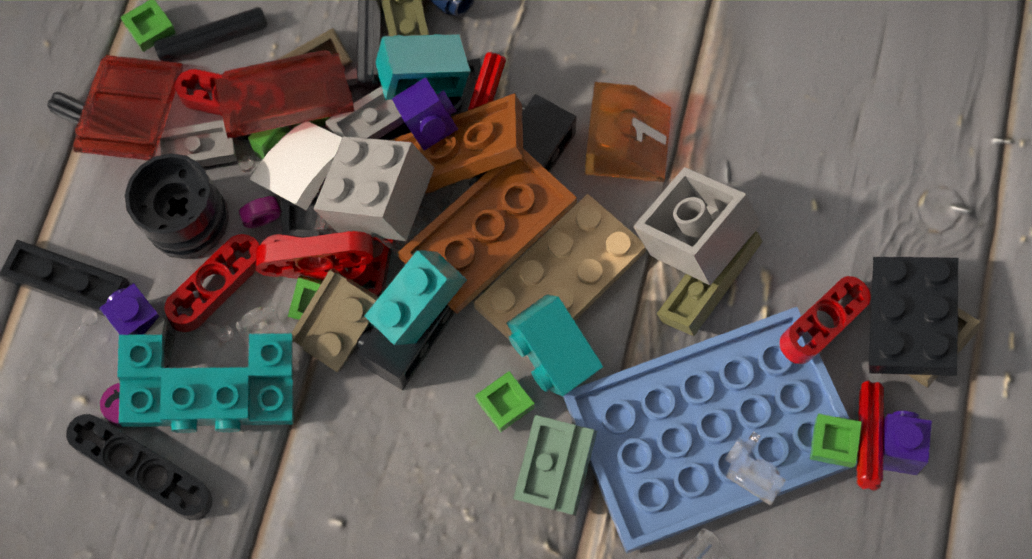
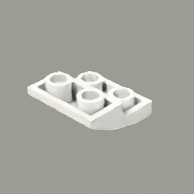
[250,121,342,210]

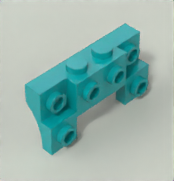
[117,333,294,433]

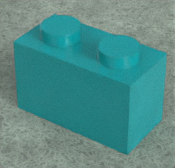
[375,34,470,100]
[365,250,467,345]
[506,294,604,396]

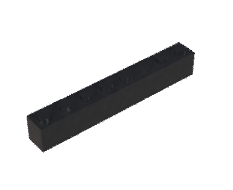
[357,94,577,390]

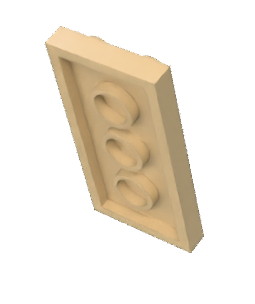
[474,194,646,357]

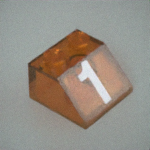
[585,81,671,182]

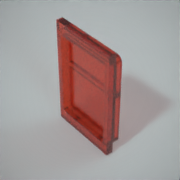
[215,50,355,139]
[72,55,183,160]

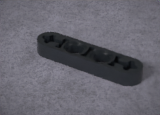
[66,414,212,521]

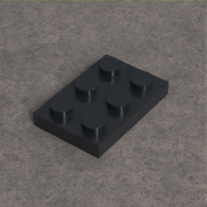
[869,257,959,376]

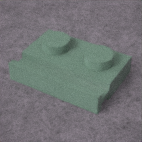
[513,415,597,515]

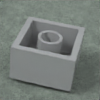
[313,136,434,241]
[633,167,761,285]

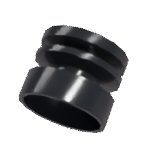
[125,153,229,259]

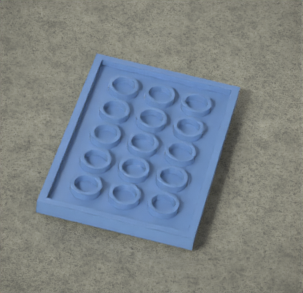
[563,307,858,554]

